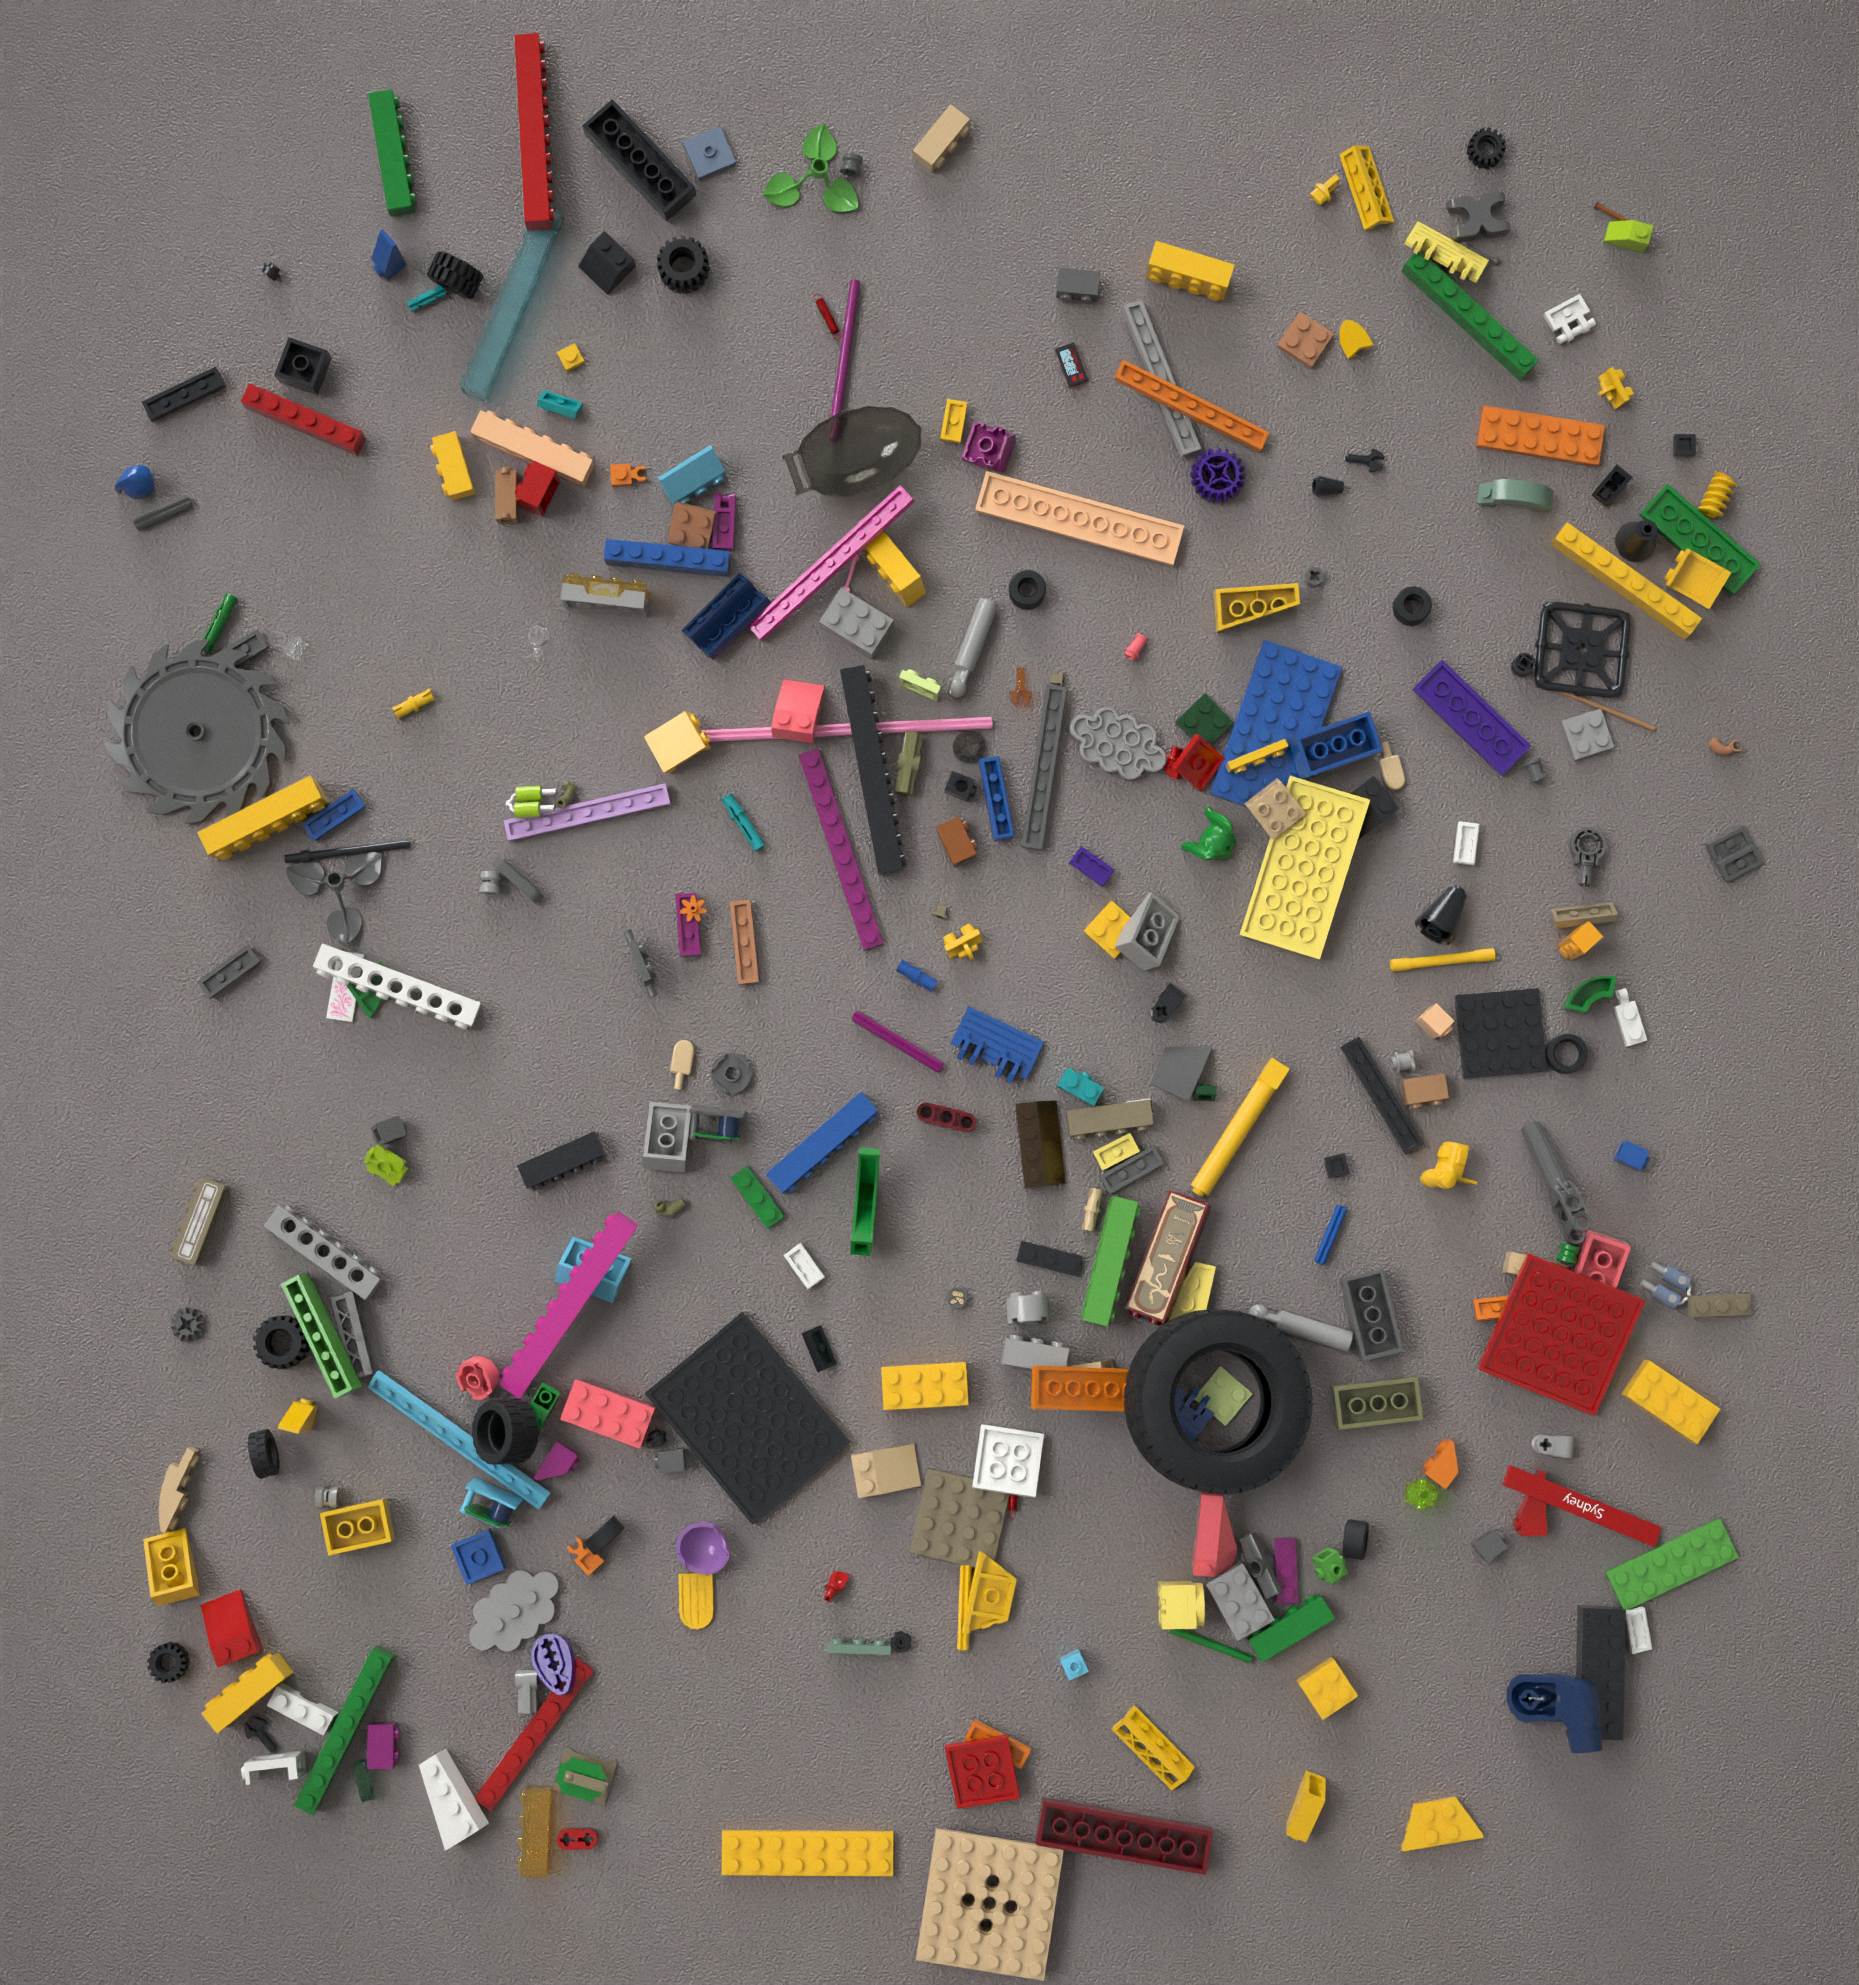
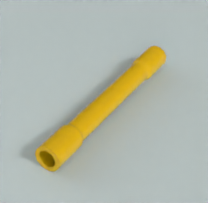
[1390,948,1495,972]

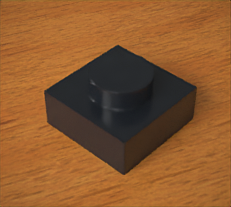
[1673,434,1696,457]
[1323,1153,1350,1178]

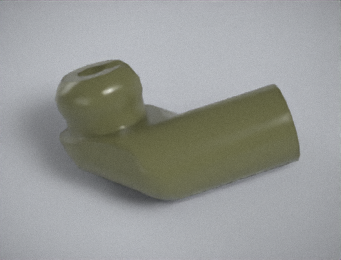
[556,781,576,808]
[654,1198,686,1217]

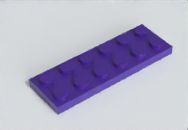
[1412,660,1531,776]

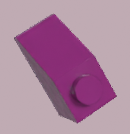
[534,1441,580,1480]

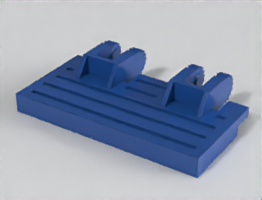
[951,1006,1044,1084]
[1175,1386,1214,1442]

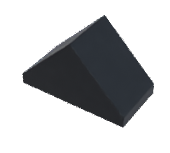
[1591,464,1633,507]

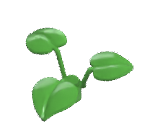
[763,123,858,213]

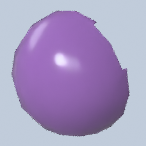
[676,1521,730,1575]

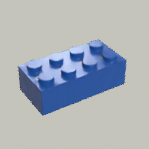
[1287,711,1383,779]

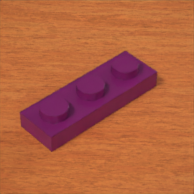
[675,892,701,957]
[1274,1537,1298,1603]

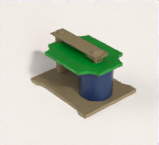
[553,1747,617,1805]

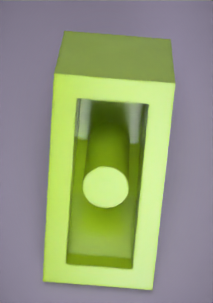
[1603,220,1653,253]

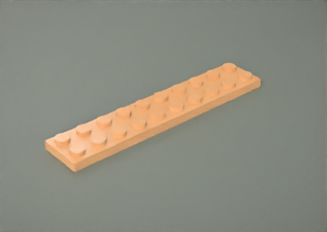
[975,471,1184,566]

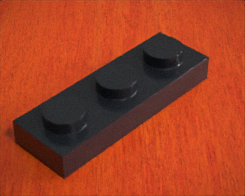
[1016,1241,1083,1277]

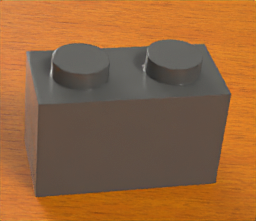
[1056,268,1100,304]

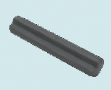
[133,496,193,531]

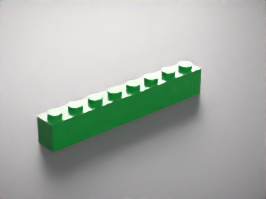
[1401,251,1539,381]
[294,1646,395,1815]

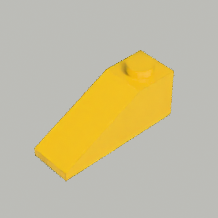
[278,1398,318,1434]

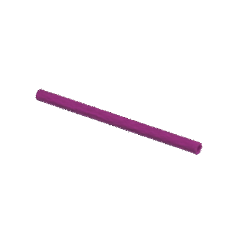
[827,279,860,441]

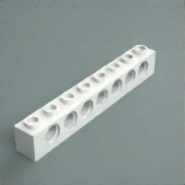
[313,943,481,1030]

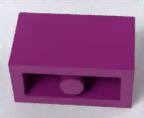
[367,1722,400,1769]

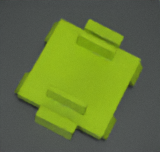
[364,1144,408,1186]

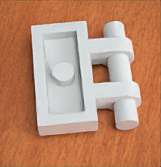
[1543,294,1596,344]

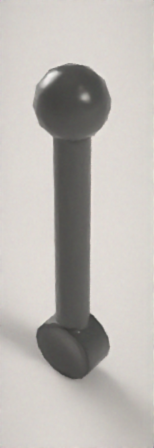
[1461,242,1500,265]

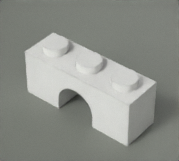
[267,1683,339,1736]

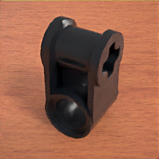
[1150,983,1187,1023]

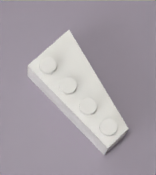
[419,1749,489,1851]

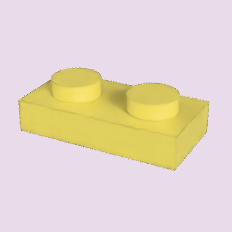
[1093,1133,1140,1171]

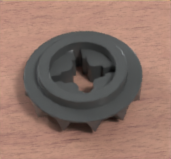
[170,1308,205,1341]

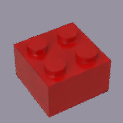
[515,460,561,518]

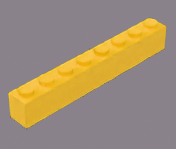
[1550,522,1702,640]

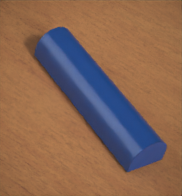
[978,756,1015,842]

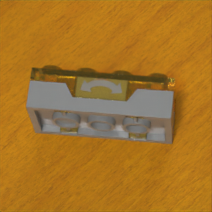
[561,573,650,618]

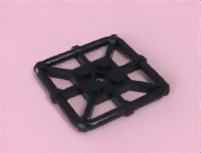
[1534,602,1631,698]

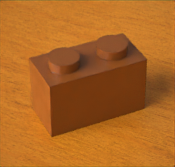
[936,816,978,867]

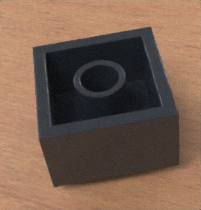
[274,337,332,396]

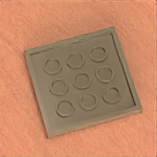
[909,1468,1009,1567]

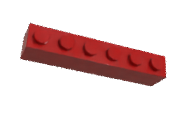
[240,383,366,456]

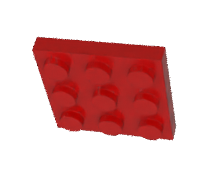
[944,1734,1020,1809]

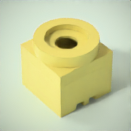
[1158,1581,1205,1629]

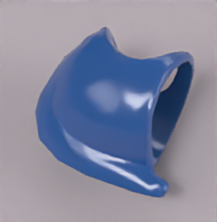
[115,465,154,499]

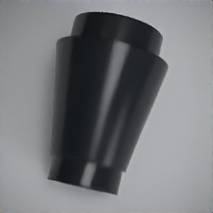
[1312,476,1344,496]

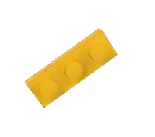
[1226,739,1288,774]

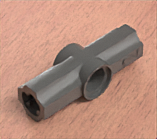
[1238,1532,1282,1599]

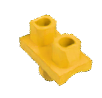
[1598,367,1634,410]
[943,924,983,960]

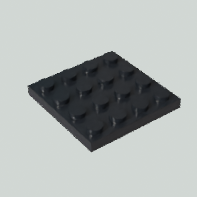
[1454,988,1547,1079]

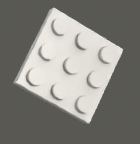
[972,1424,1044,1498]

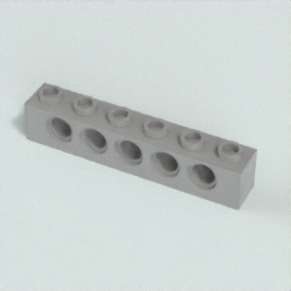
[264,1205,384,1300]

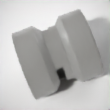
[479,871,501,894]
[315,1486,340,1508]

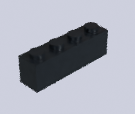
[517,1131,606,1191]

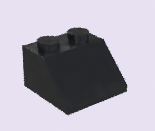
[578,231,636,295]

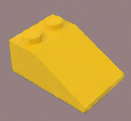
[143,1528,200,1607]

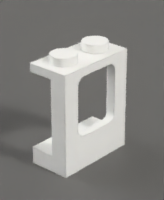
[241,1750,306,1785]

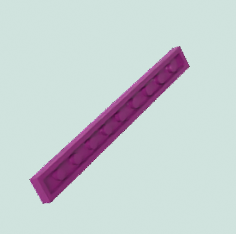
[799,749,883,951]

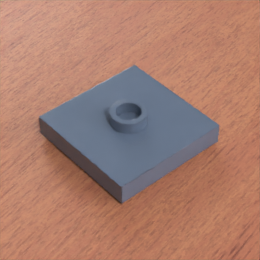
[683,126,736,180]

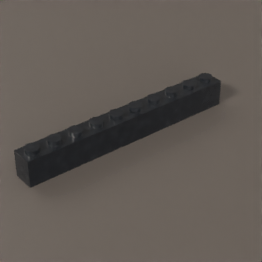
[840,665,906,875]

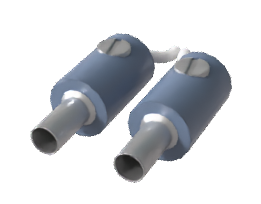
[1640,1261,1691,1309]

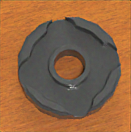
[711,1053,753,1095]

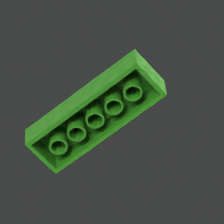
[1080,1196,1140,1326]

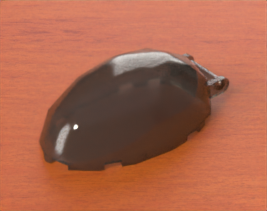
[782,406,922,497]

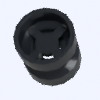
[1511,653,1535,677]

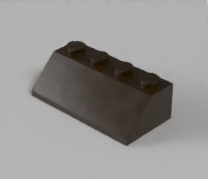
[1015,1100,1066,1188]

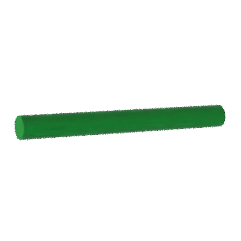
[1169,1629,1252,1663]

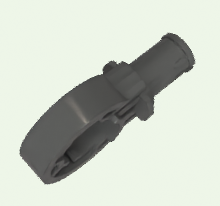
[1569,827,1607,887]

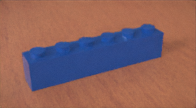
[604,539,731,577]
[766,1092,878,1194]

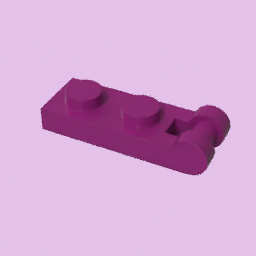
[712,493,736,550]

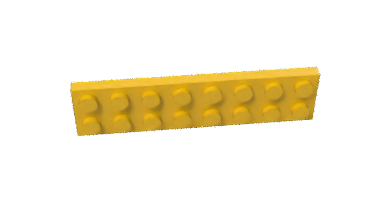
[722,1830,893,1876]

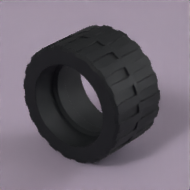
[472,1399,539,1465]

